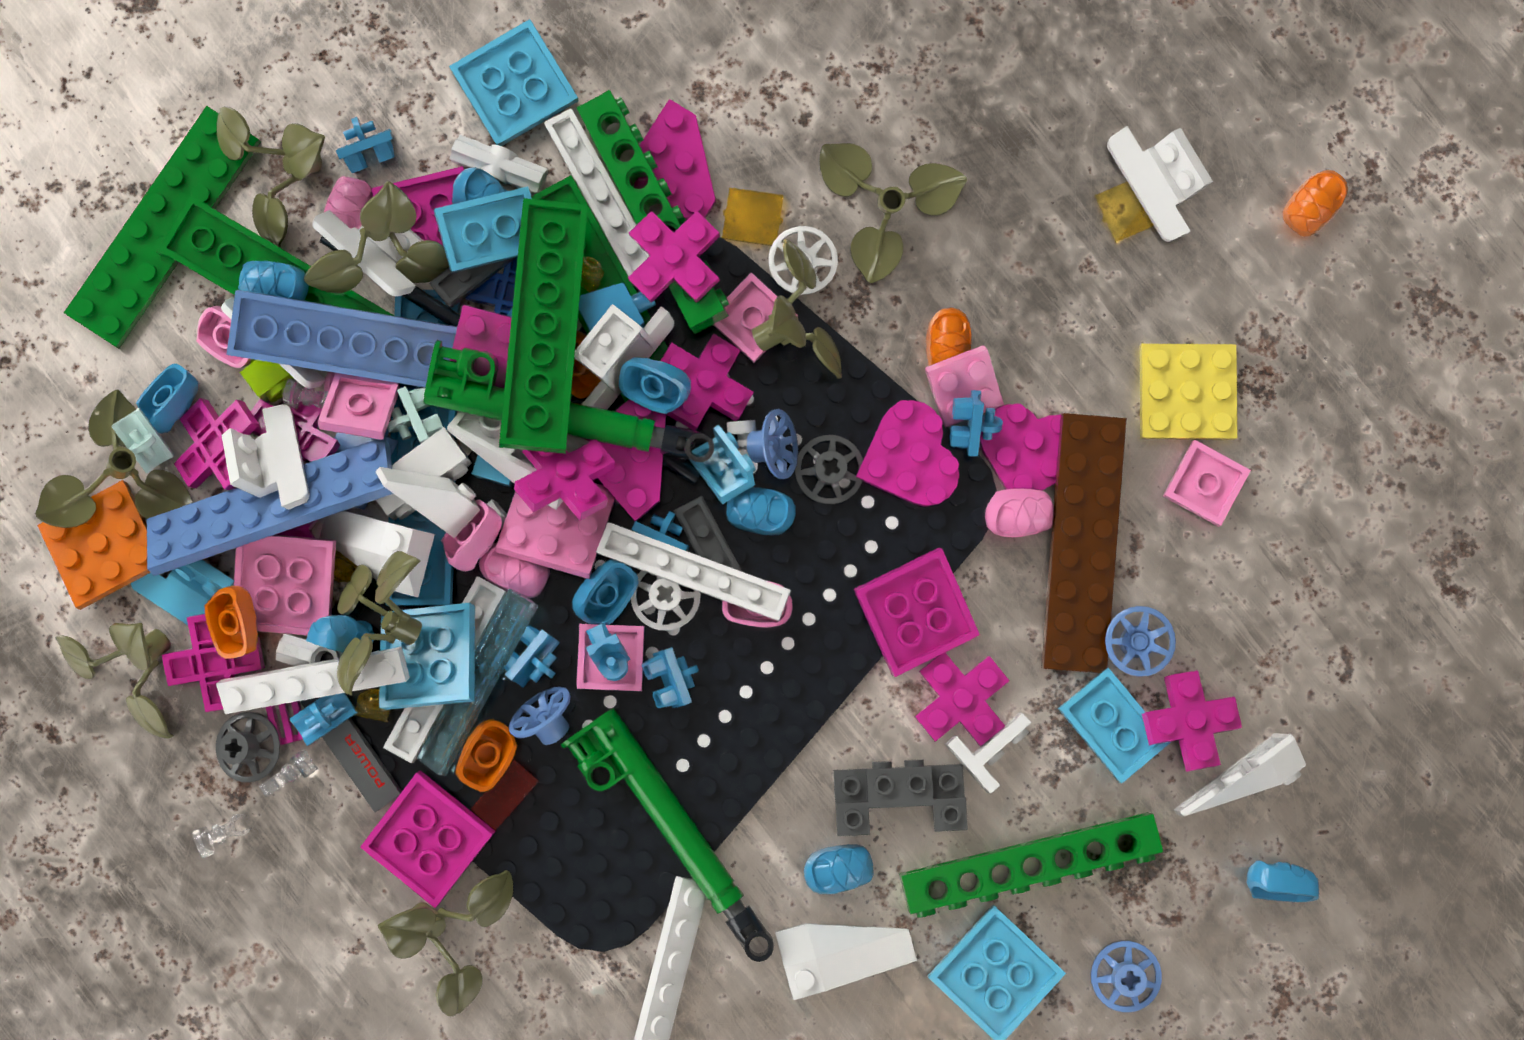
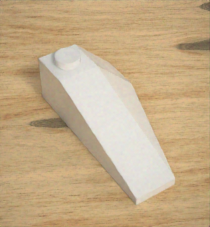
[447,412,589,510]
[320,511,435,597]
[775,923,917,1000]

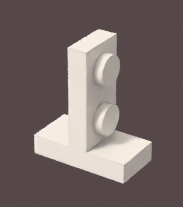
[945,713,1031,794]

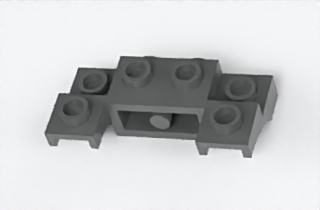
[833,760,968,836]

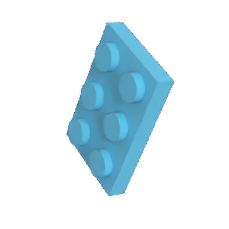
[434,186,532,273]
[1058,668,1171,784]

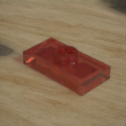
[471,759,539,830]

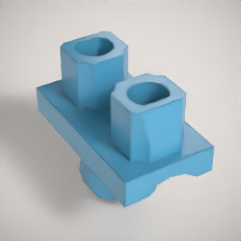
[336,116,395,173]
[949,390,1003,456]
[631,511,690,551]
[586,623,630,681]
[500,626,560,688]
[642,647,699,708]
[290,693,358,746]

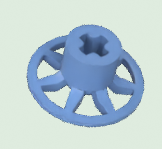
[747,409,798,479]
[1105,606,1176,677]
[509,687,571,745]
[1091,941,1162,1012]

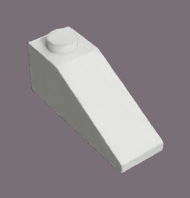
[376,467,480,538]

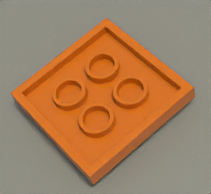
[37,480,151,610]

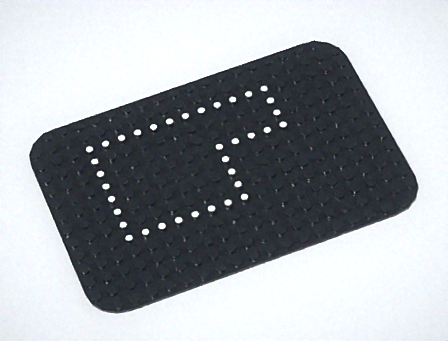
[300,237,997,952]

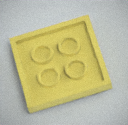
[1139,344,1238,440]

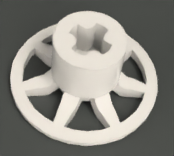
[769,226,838,295]
[631,570,701,631]

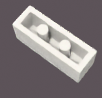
[376,427,472,520]

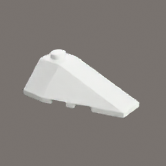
[1174,733,1306,817]

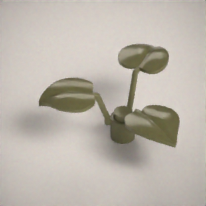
[217,106,325,248]
[819,143,967,283]
[304,181,449,293]
[752,239,842,379]
[35,390,192,528]
[337,551,422,696]
[55,623,174,738]
[378,870,513,1017]

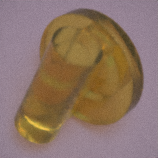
[581,256,604,292]
[334,550,357,582]
[355,689,390,722]

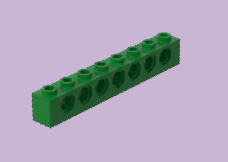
[577,90,730,334]
[899,812,1163,918]

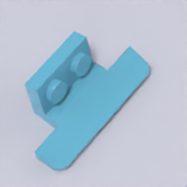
[131,560,234,625]

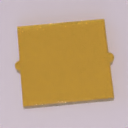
[1094,182,1154,243]
[722,187,784,246]

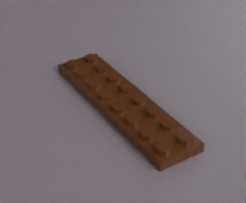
[1041,413,1127,673]

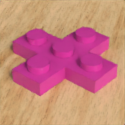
[628,211,720,303]
[661,334,754,431]
[251,387,340,463]
[174,398,259,490]
[514,440,615,521]
[162,614,265,712]
[914,652,1010,746]
[1142,670,1242,772]

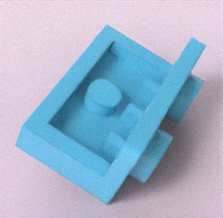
[689,425,756,504]

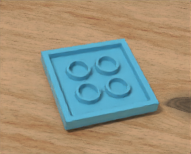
[449,19,579,146]
[379,603,475,710]
[927,905,1066,1040]

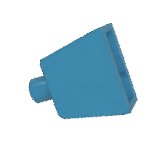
[579,283,656,331]

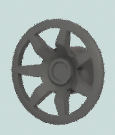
[795,435,863,504]
[216,712,280,782]

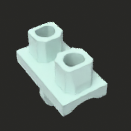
[387,386,443,444]
[112,408,174,474]

